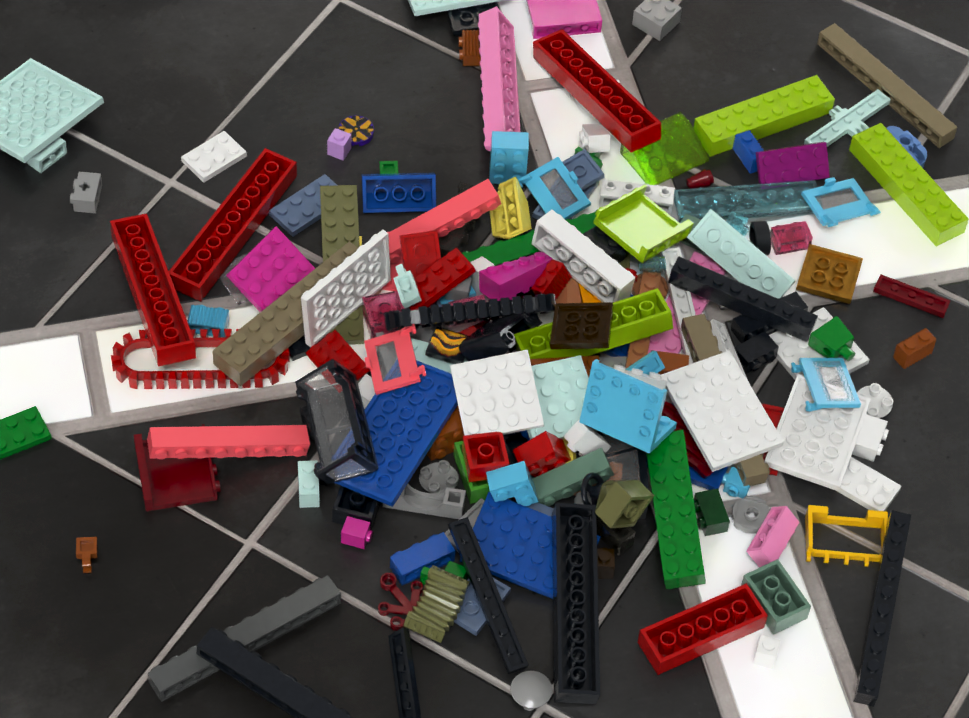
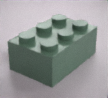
[741,559,811,635]

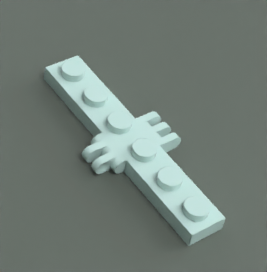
[804,89,891,147]

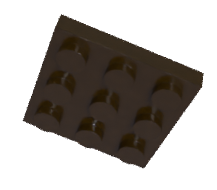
[550,302,614,349]

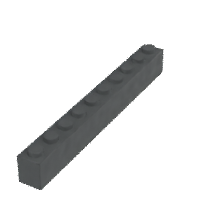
[148,575,341,702]

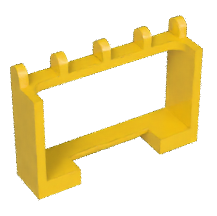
[805,505,888,567]

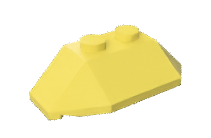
[490,177,532,239]

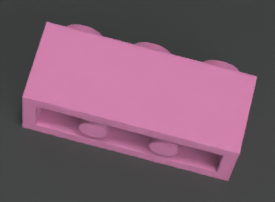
[746,506,799,568]

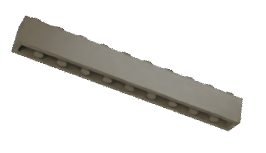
[817,23,957,148]
[681,314,770,486]

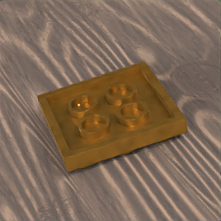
[796,244,863,304]

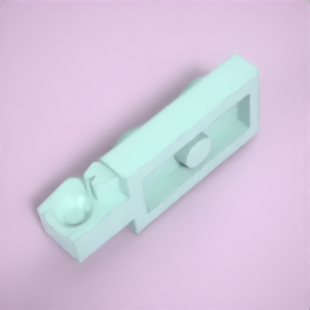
[393,264,422,308]

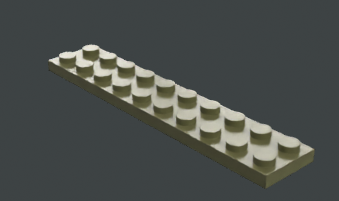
[320,185,364,345]

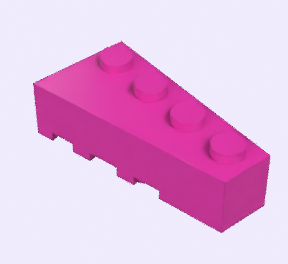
[479,252,553,301]

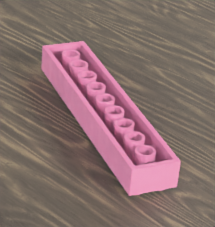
[478,6,521,151]

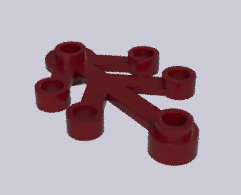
[378,572,423,636]

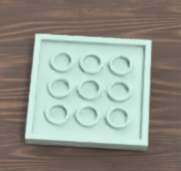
[527,355,598,440]

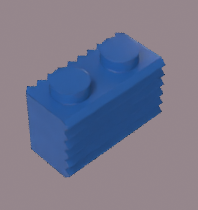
[733,130,764,173]

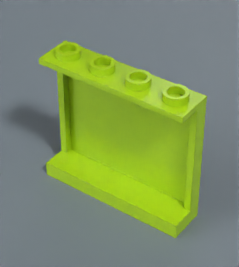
[594,184,694,263]

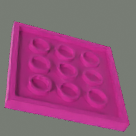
[226,226,315,312]

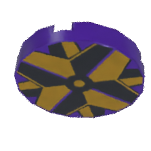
[338,115,374,146]

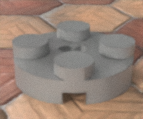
[732,496,771,534]

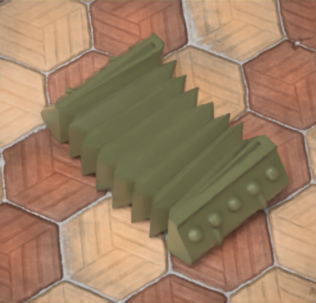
[403,565,470,643]

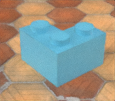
[486,461,538,506]

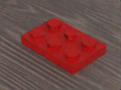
[399,230,441,278]

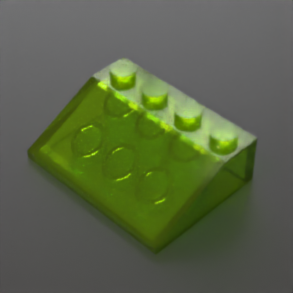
[620,112,709,185]

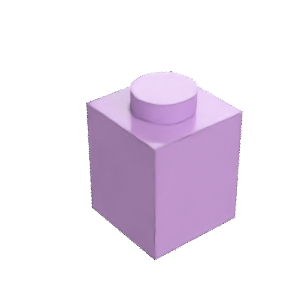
[327,128,351,161]

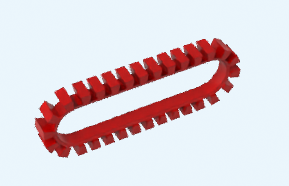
[111,329,290,389]

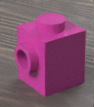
[341,516,373,549]

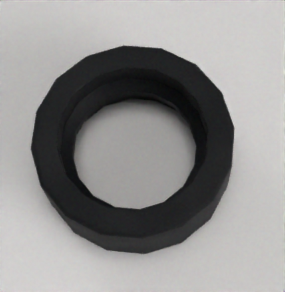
[749,221,771,255]

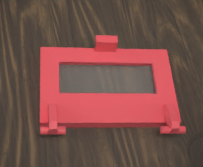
[364,324,426,395]

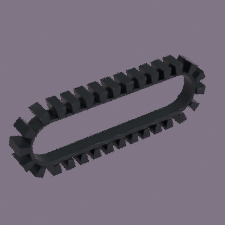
[384,293,556,331]

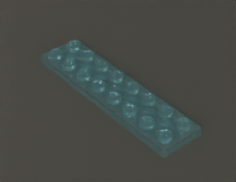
[674,180,823,223]

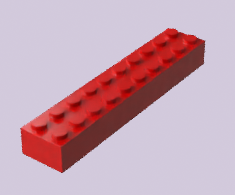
[533,29,661,153]
[169,148,297,302]
[110,213,196,367]

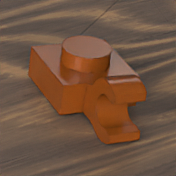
[76,537,97,573]

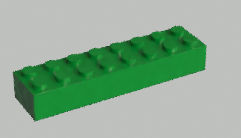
[646,430,706,589]

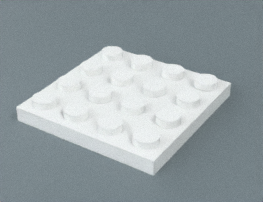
[769,307,870,384]
[450,350,544,436]

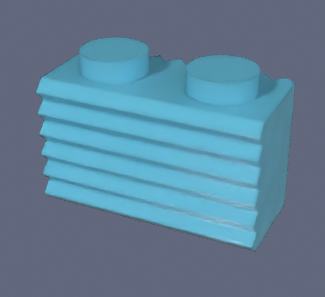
[187,305,229,337]

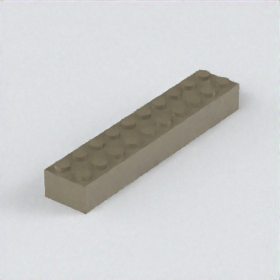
[212,241,358,387]

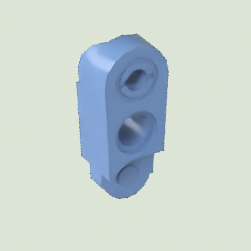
[886,126,927,168]

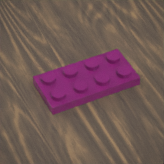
[756,141,830,188]

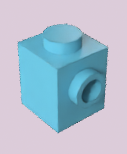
[722,466,750,499]

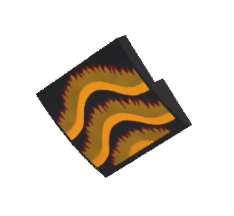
[425,326,468,364]

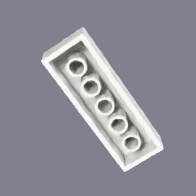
[532,210,636,302]

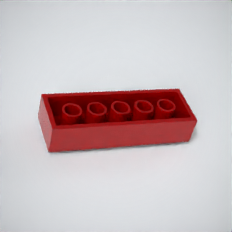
[638,583,768,675]

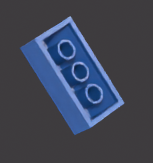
[361,173,436,213]

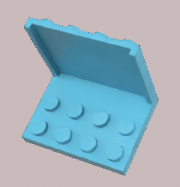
[579,359,677,454]

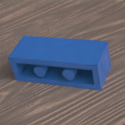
[390,532,455,586]

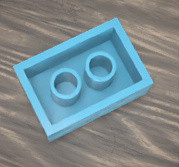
[489,131,529,185]

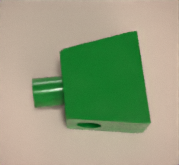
[808,316,856,361]

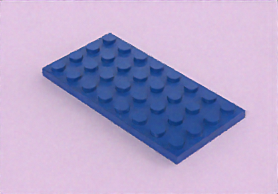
[332,360,458,507]

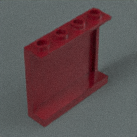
[134,424,221,511]

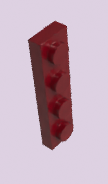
[873,274,951,318]

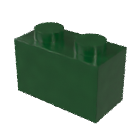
[694,488,730,536]

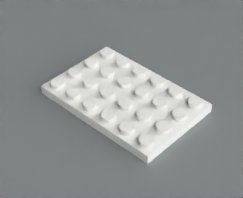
[301,229,391,347]
[660,350,784,472]
[764,374,871,491]

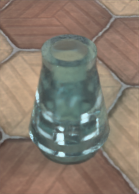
[638,255,666,273]

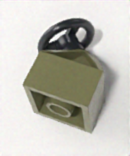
[581,472,654,528]

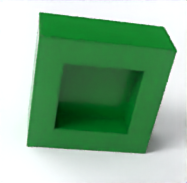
[379,161,398,174]

